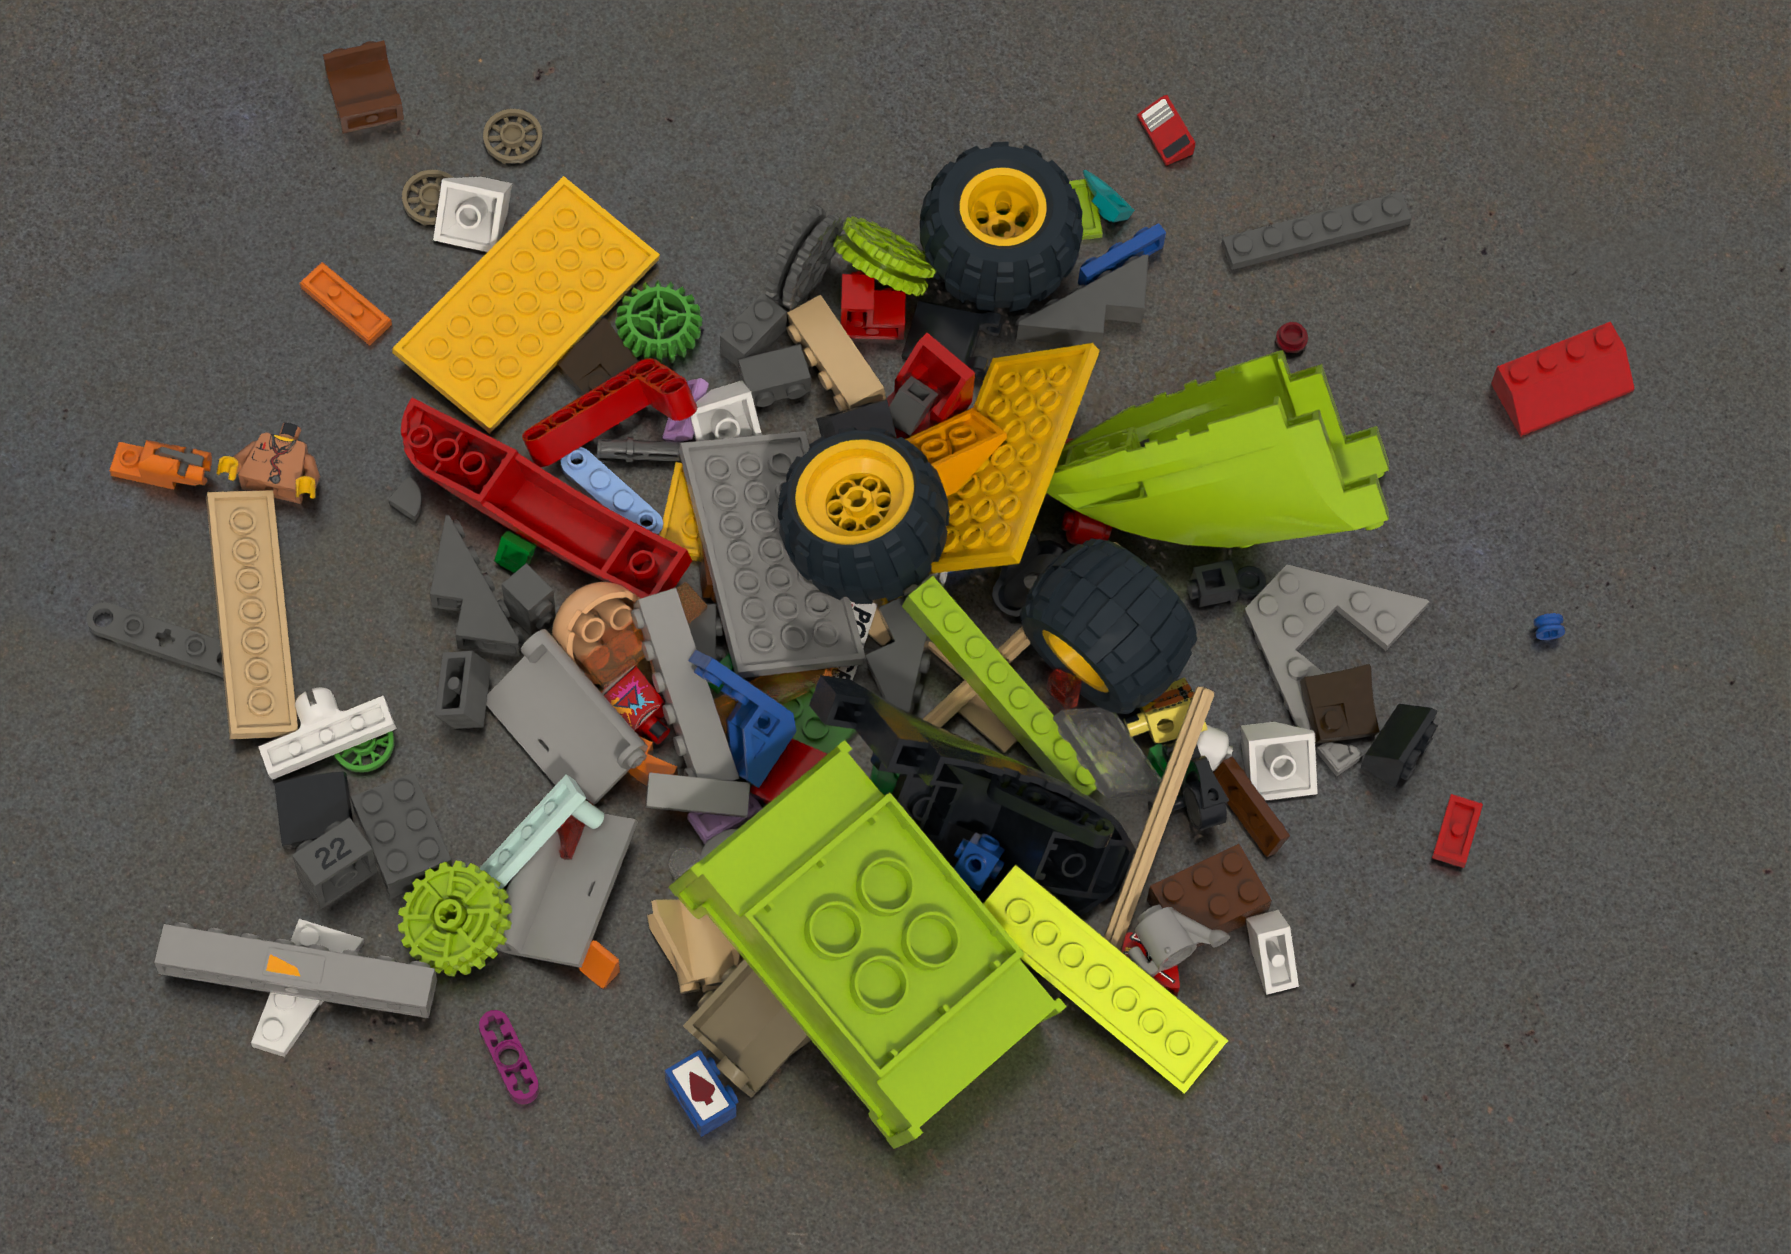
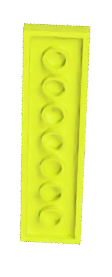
[983,864,1228,1094]

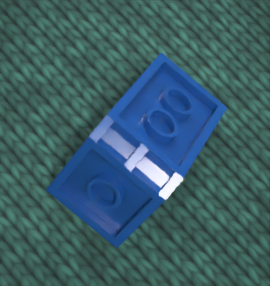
[688,650,796,788]

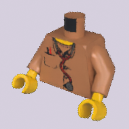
[216,423,320,504]

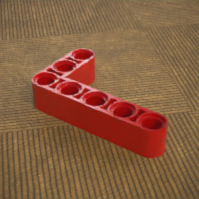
[522,358,698,467]

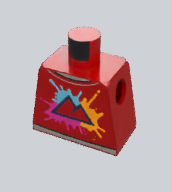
[601,662,670,744]

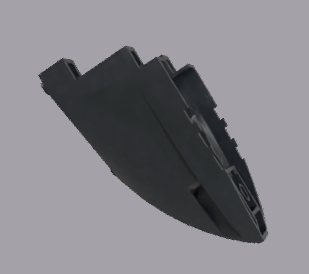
[809,675,1136,916]

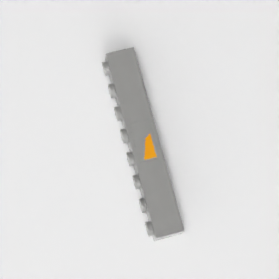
[154,922,437,1018]

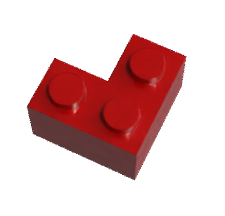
[840,272,906,340]

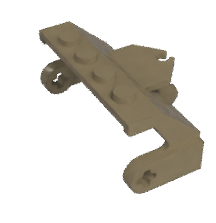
[683,960,811,1098]

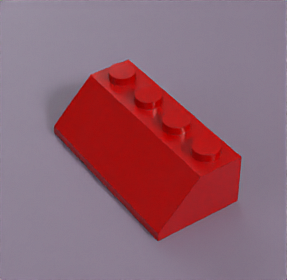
[1491,321,1635,437]

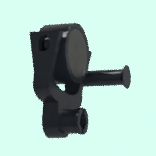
[1148,742,1229,831]

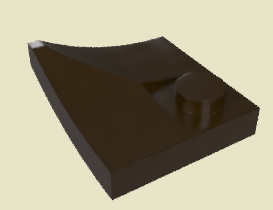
[556,318,639,396]
[1299,664,1380,744]

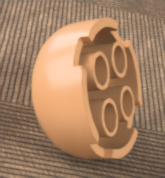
[552,582,645,684]

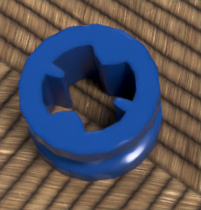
[1533,613,1565,640]

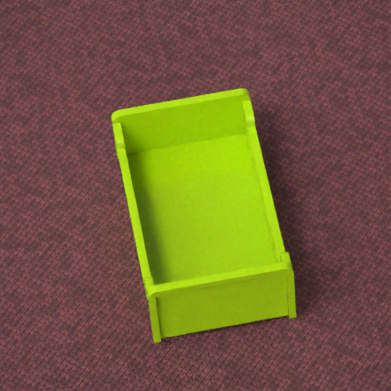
[668,740,1067,1149]

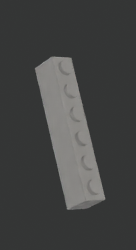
[631,588,739,781]

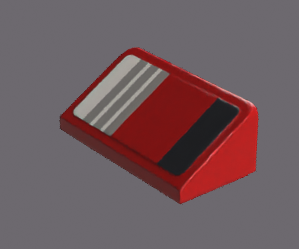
[1137,95,1195,166]

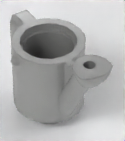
[1128,905,1230,977]

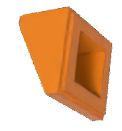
[579,940,620,989]

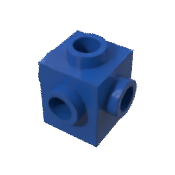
[954,833,1005,892]

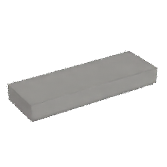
[645,773,750,818]

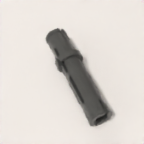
[597,437,684,463]

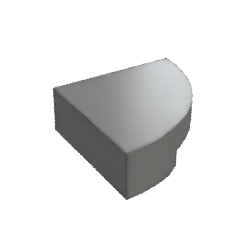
[1316,742,1364,777]

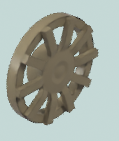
[483,109,543,164]
[402,170,454,226]

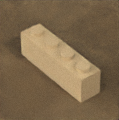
[786,295,886,411]

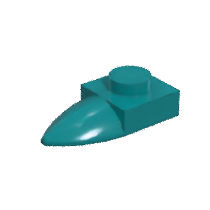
[1083,170,1135,222]

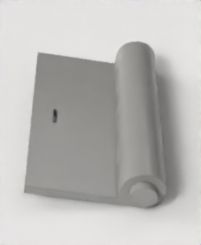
[496,794,638,968]

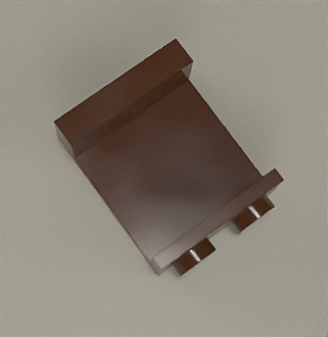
[323,40,404,134]

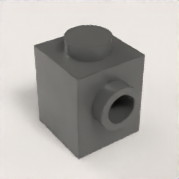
[889,376,938,435]

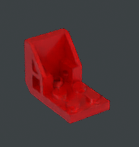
[886,333,975,439]

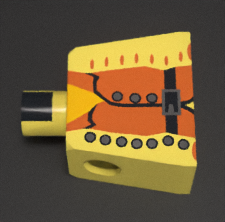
[1124,678,1208,744]

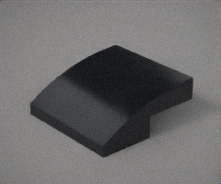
[274,771,353,850]

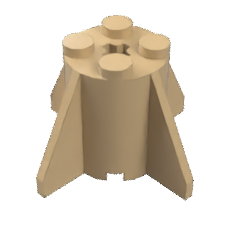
[647,900,744,994]

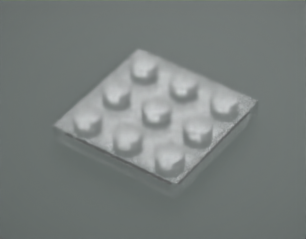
[1053,707,1162,799]

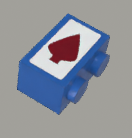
[665,1050,739,1137]

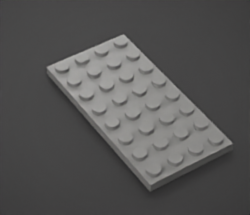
[678,431,866,678]

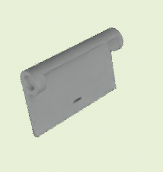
[486,629,648,805]

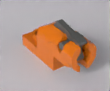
[110,440,212,490]

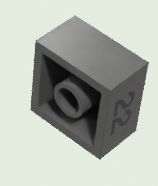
[292,817,377,909]

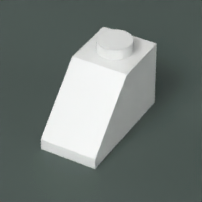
[1246,910,1299,995]

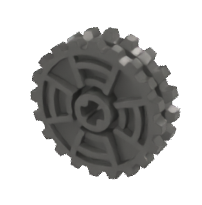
[765,205,843,310]

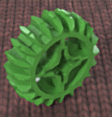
[615,280,702,363]

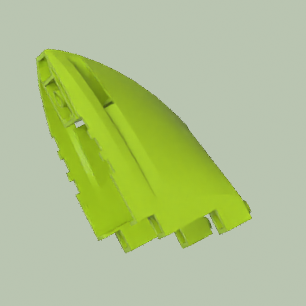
[1046,350,1389,548]

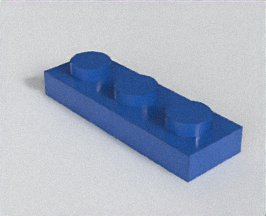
[1078,223,1166,286]

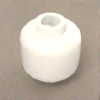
[1197,724,1233,772]

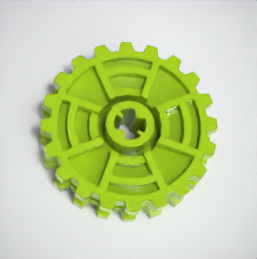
[833,216,937,296]
[398,861,512,976]

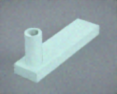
[480,774,604,889]

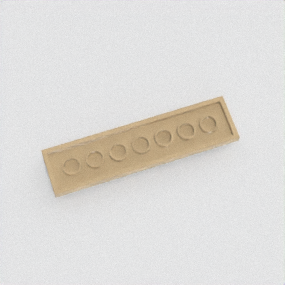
[206,490,298,739]

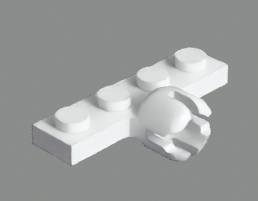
[258,687,397,780]

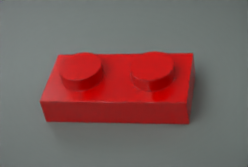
[1432,794,1483,868]

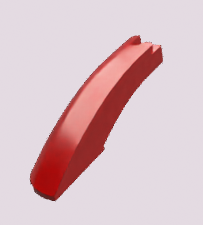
[401,397,692,599]

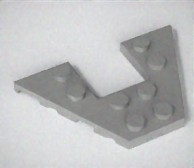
[1244,565,1429,730]

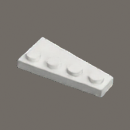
[251,919,364,1057]

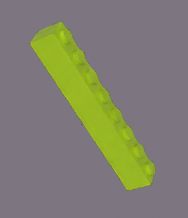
[902,576,1108,796]

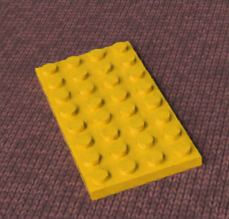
[392,176,660,434]
[929,343,1100,574]

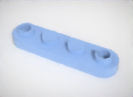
[561,447,663,535]

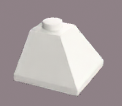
[433,177,512,252]
[690,380,762,441]
[1241,722,1317,801]

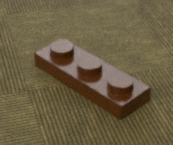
[1214,756,1290,857]

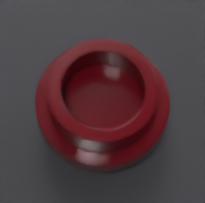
[1276,322,1308,353]

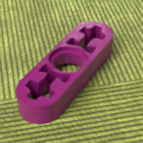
[479,1010,539,1104]

